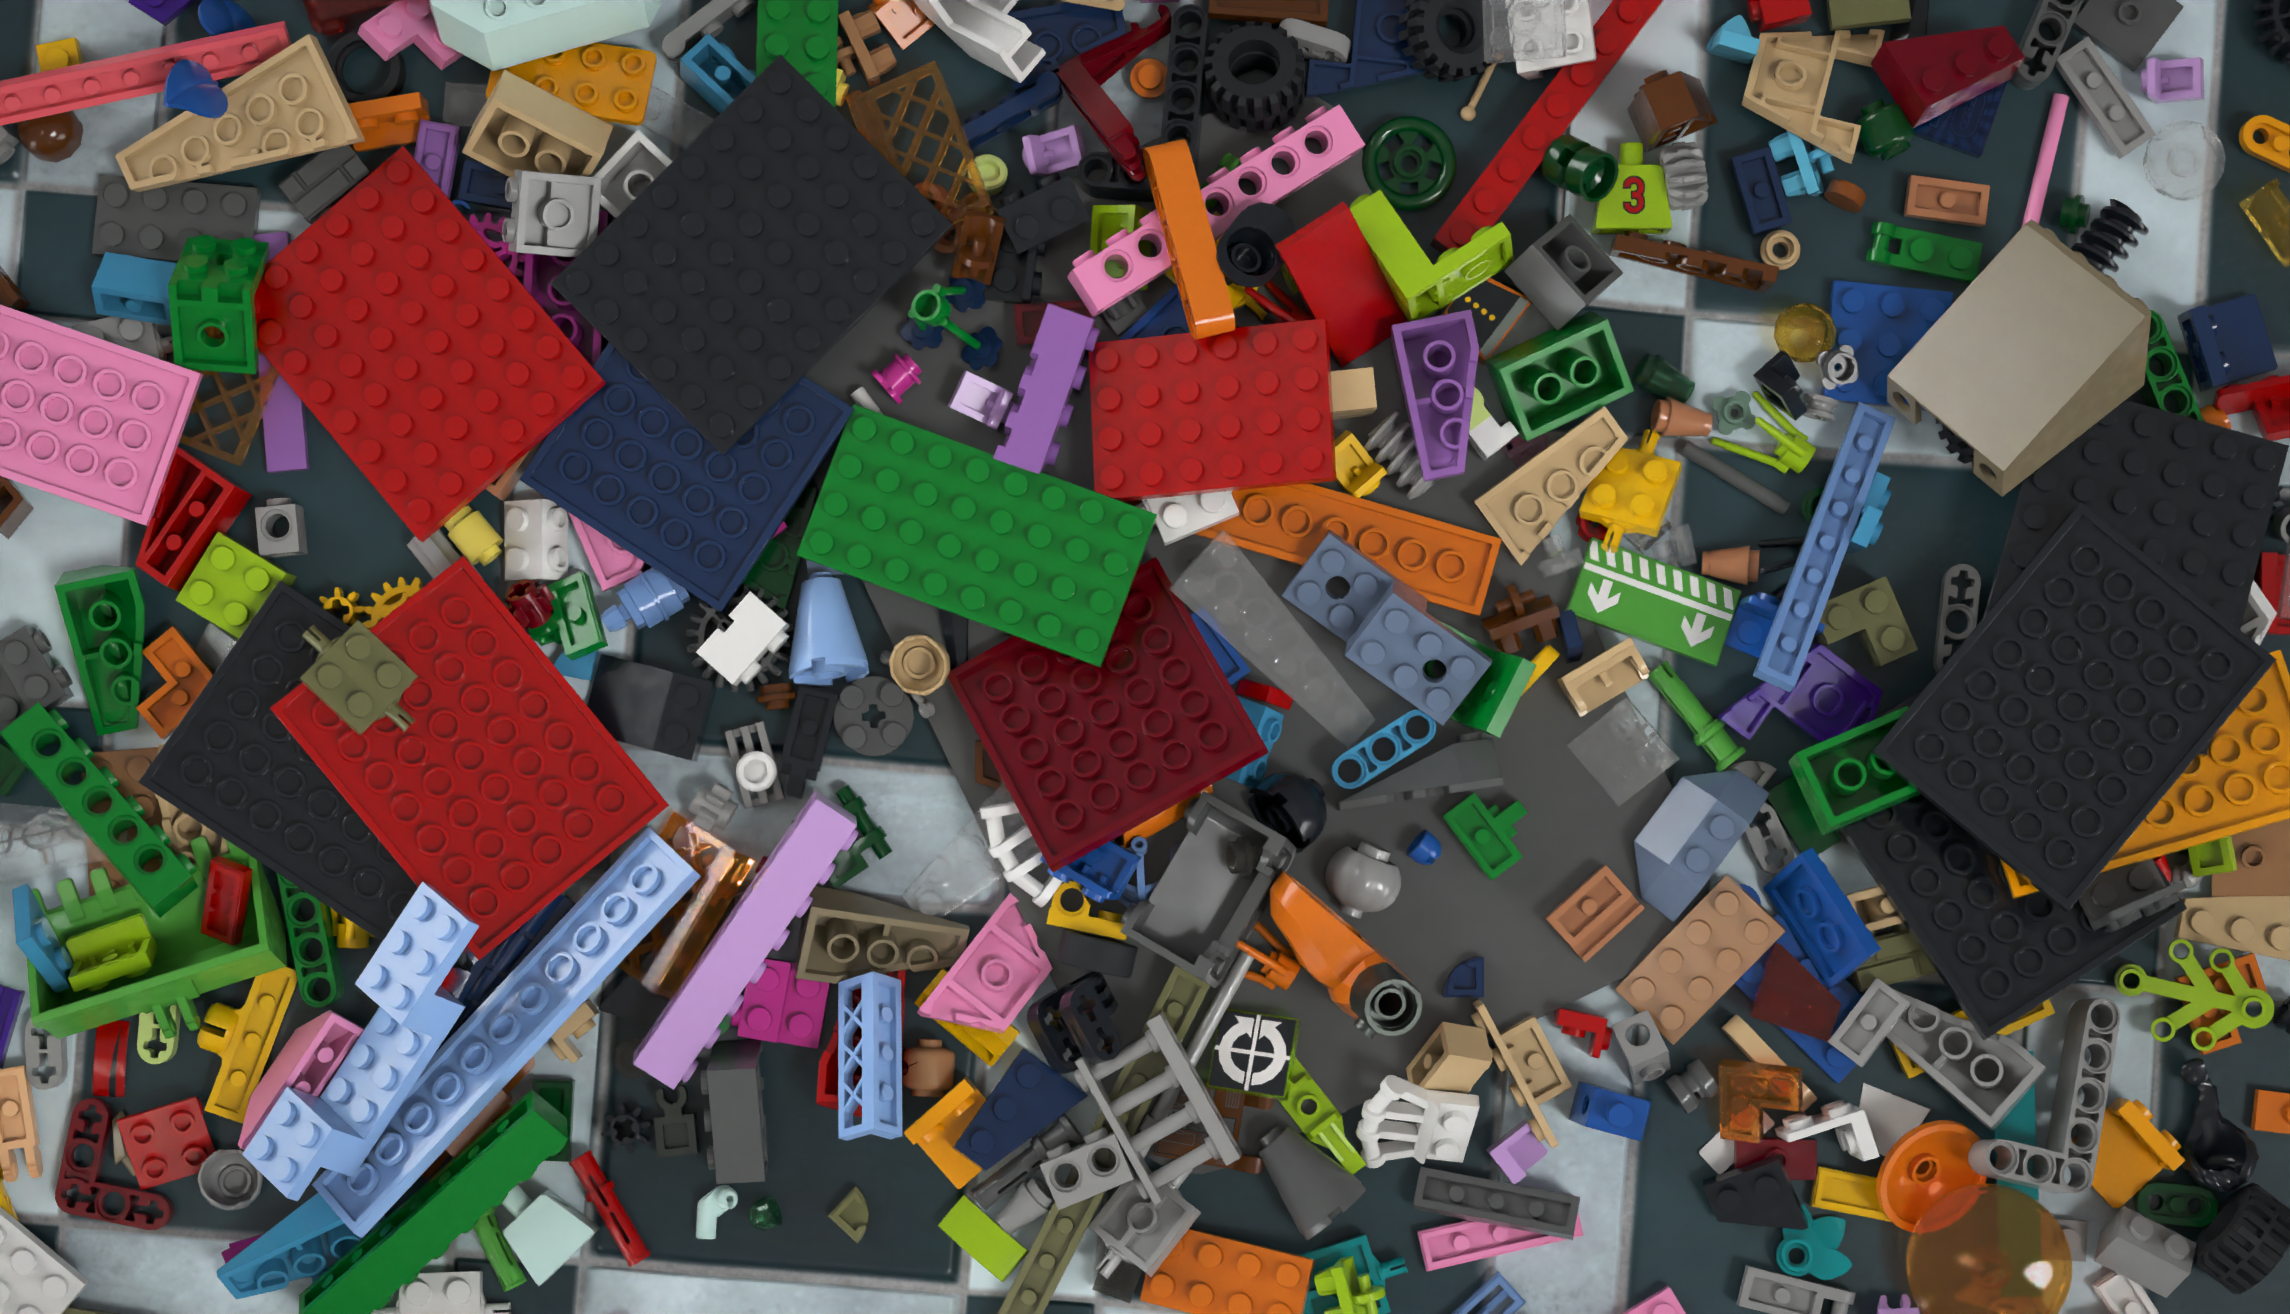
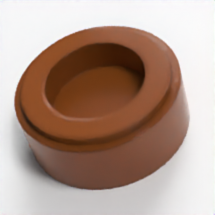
[1824,179,1867,213]

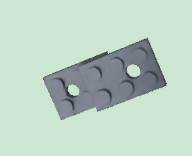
[1282,529,1492,726]

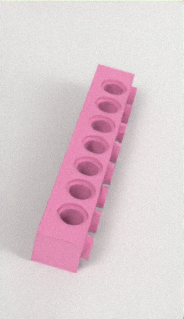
[1067,104,1365,318]

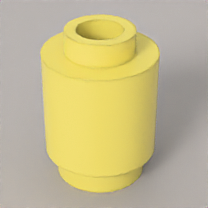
[444,505,503,566]

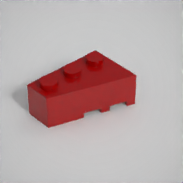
[135,446,252,592]

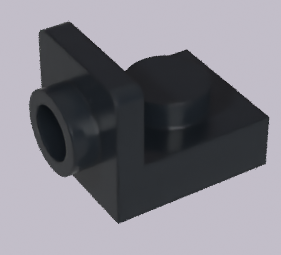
[1753,350,1807,421]

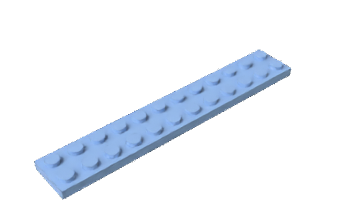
[312,827,701,1238]

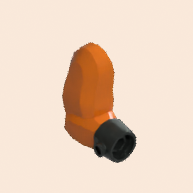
[1270,869,1423,1039]

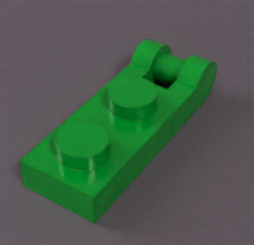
[1865,221,1983,284]

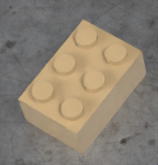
[462,70,613,178]

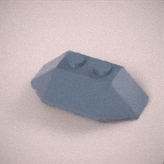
[1634,770,1770,922]

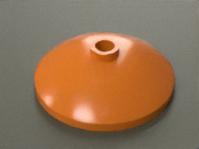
[1876,1120,1987,1233]

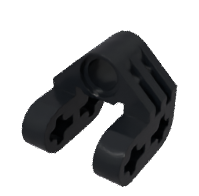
[1027,971,1121,1074]

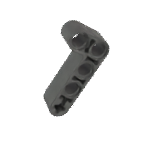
[2010,0,2083,90]

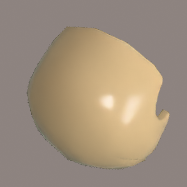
[889,634,950,696]

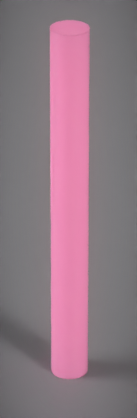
[2021,93,2069,228]

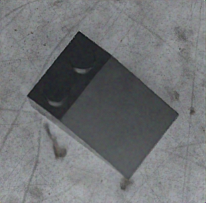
[587,654,717,762]

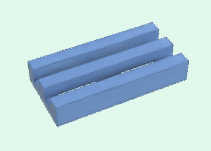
[1451,1271,1526,1314]

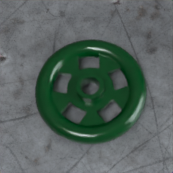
[1362,116,1457,211]

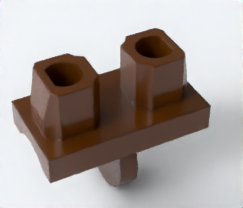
[951,207,1005,285]
[1481,584,1560,654]

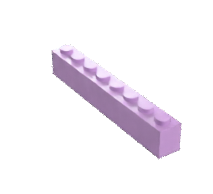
[633,790,859,1090]

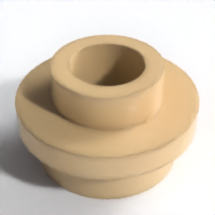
[1760,230,1800,270]

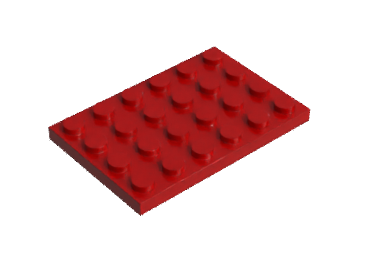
[1089,318,1336,502]

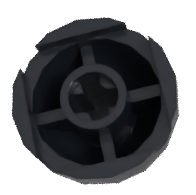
[1249,771,1327,853]

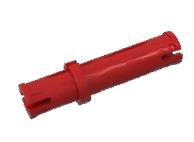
[569,1150,651,1267]

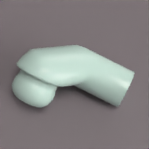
[696,1185,738,1239]

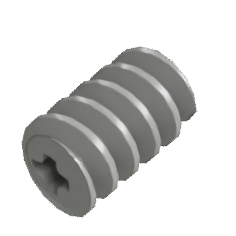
[1364,409,1440,500]

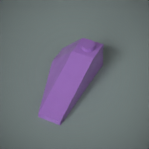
[1390,309,1479,482]

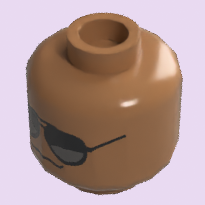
[902,1038,955,1097]

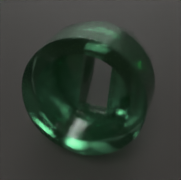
[748,1195,782,1231]

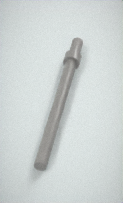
[1138,950,1254,1158]

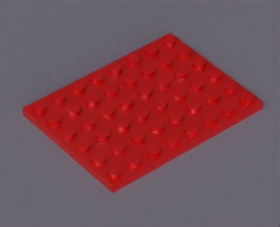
[254,146,607,542]
[270,555,669,960]

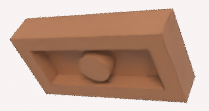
[1903,175,1990,227]

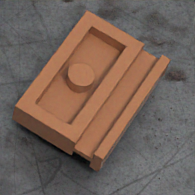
[1545,864,1645,962]

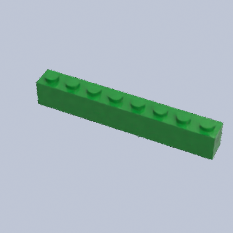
[299,1089,568,1314]

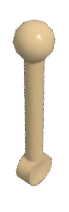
[1460,48,1505,121]

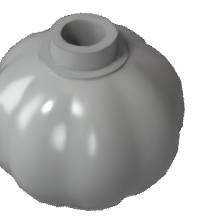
[1325,841,1401,919]

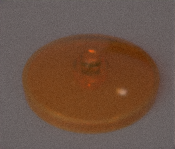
[1906,1184,2072,1314]

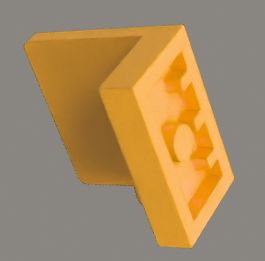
[903,1076,986,1189]

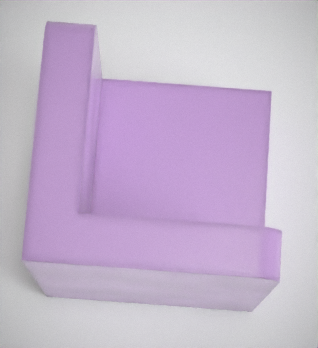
[1486,1120,1547,1185]

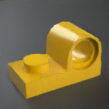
[1046,881,1126,941]

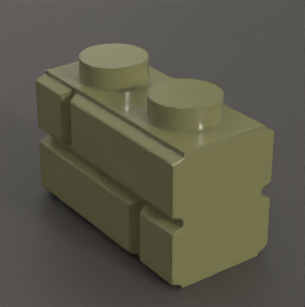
[1851,923,1937,992]

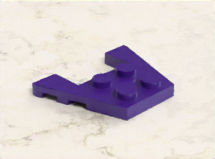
[1717,643,1883,743]

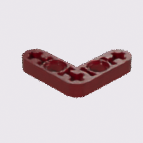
[55,1097,175,1230]

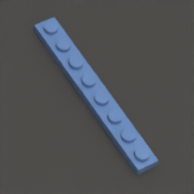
[1753,402,1896,692]

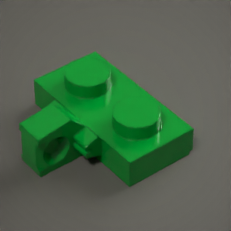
[529,571,608,661]
[1442,792,1528,881]

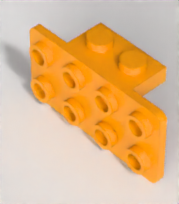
[486,43,657,126]

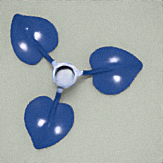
[164,0,257,118]

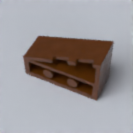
[1627,70,1718,153]

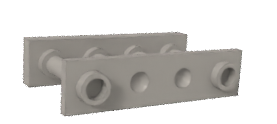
[1074,1011,1242,1205]

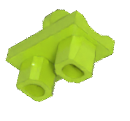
[1314,1256,1386,1314]

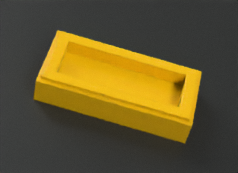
[1809,1166,1891,1222]

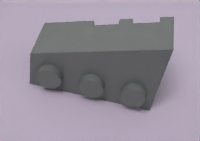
[701,1039,768,1184]

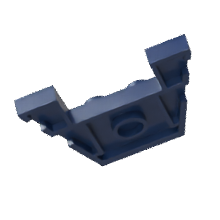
[1305,0,1426,98]

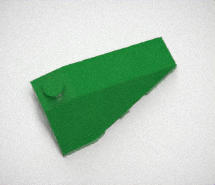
[54,565,146,736]

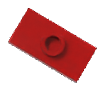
[200,856,253,946]

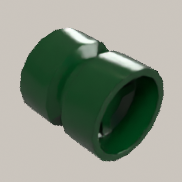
[1542,134,1619,203]

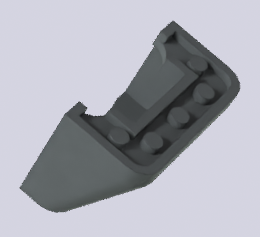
[1120,791,1296,988]

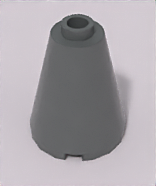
[1258,1125,1366,1240]

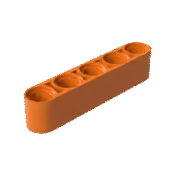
[1143,139,1235,340]

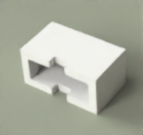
[696,592,790,686]

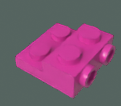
[731,957,831,1049]

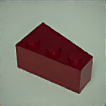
[1871,25,2026,128]

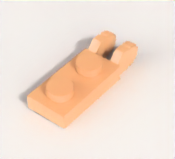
[0,1065,43,1183]

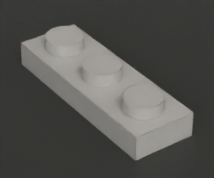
[2055,36,2156,159]

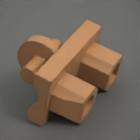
[837,10,897,87]

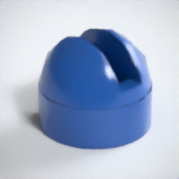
[1406,829,1442,865]

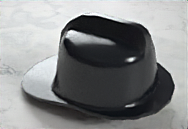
[1216,203,1296,288]

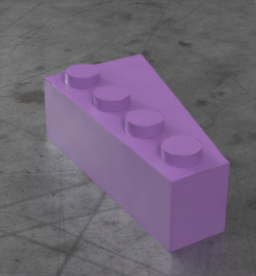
[993,303,1100,474]

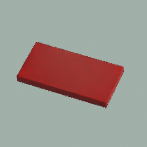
[1275,202,1407,368]

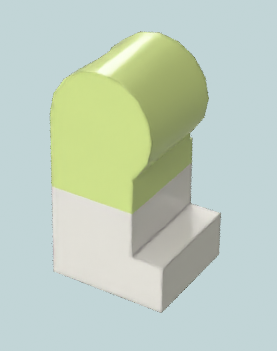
[1468,387,1519,461]

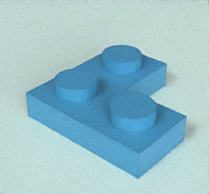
[1846,471,1892,553]

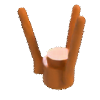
[1228,921,1301,991]

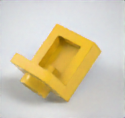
[1334,430,1387,498]

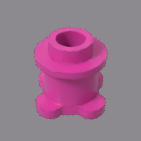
[870,353,922,405]

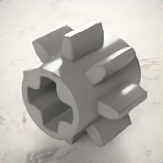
[688,783,738,833]

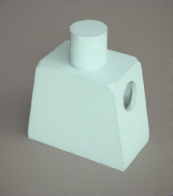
[502,1185,600,1286]

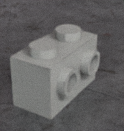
[2094,1206,2197,1298]

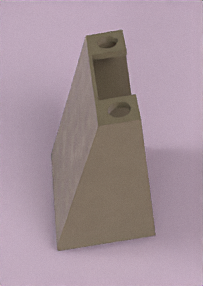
[1887,219,2152,497]

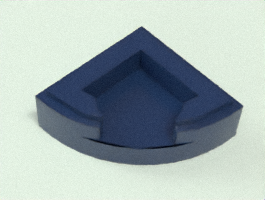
[1558,609,1583,664]
[1443,957,1484,997]

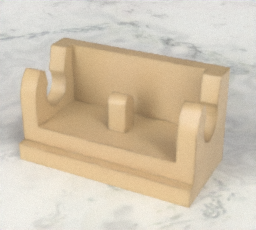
[1557,637,1650,718]

